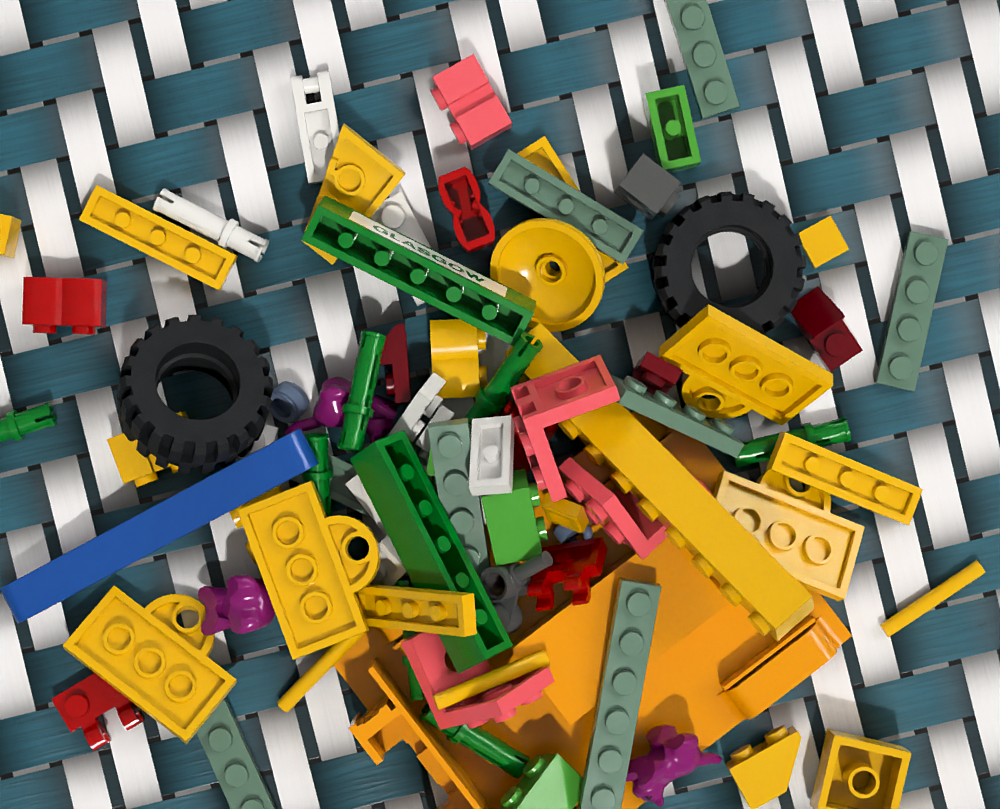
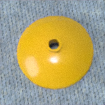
[490,218,605,332]

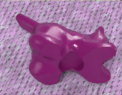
[285,377,398,444]
[198,575,276,636]
[626,724,722,807]

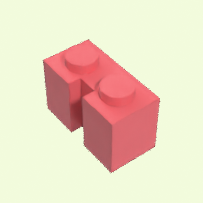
[430,54,512,150]

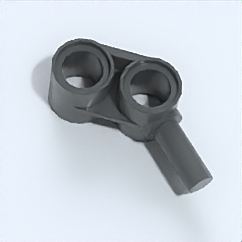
[479,551,553,634]

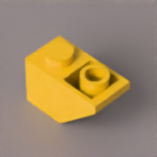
[725,725,801,809]

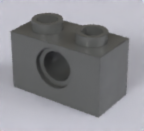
[614,153,681,221]

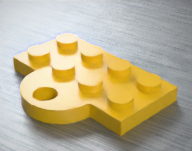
[659,304,833,426]
[712,469,865,601]
[237,481,381,660]
[63,586,237,744]

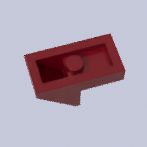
[789,286,863,372]
[380,323,412,403]
[630,351,683,395]

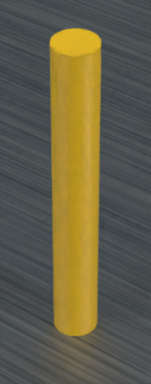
[880,560,985,638]
[277,632,366,712]
[432,649,550,711]

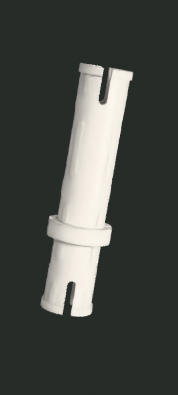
[153,188,269,263]

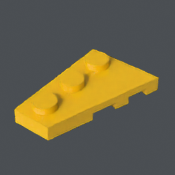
[303,123,406,265]

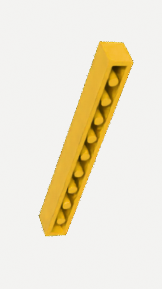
[504,323,814,642]

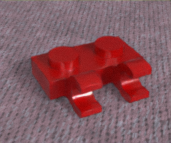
[527,537,608,611]
[51,673,145,751]

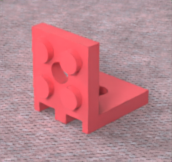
[510,355,621,502]
[558,457,712,560]
[401,632,555,730]

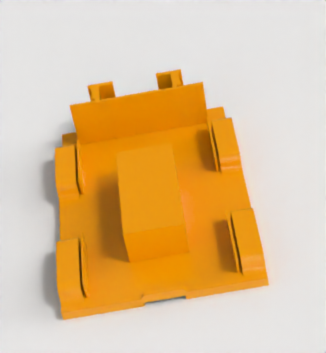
[334,411,852,809]

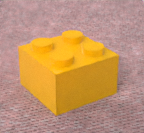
[810,728,911,809]

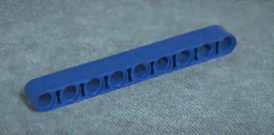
[0,428,319,624]

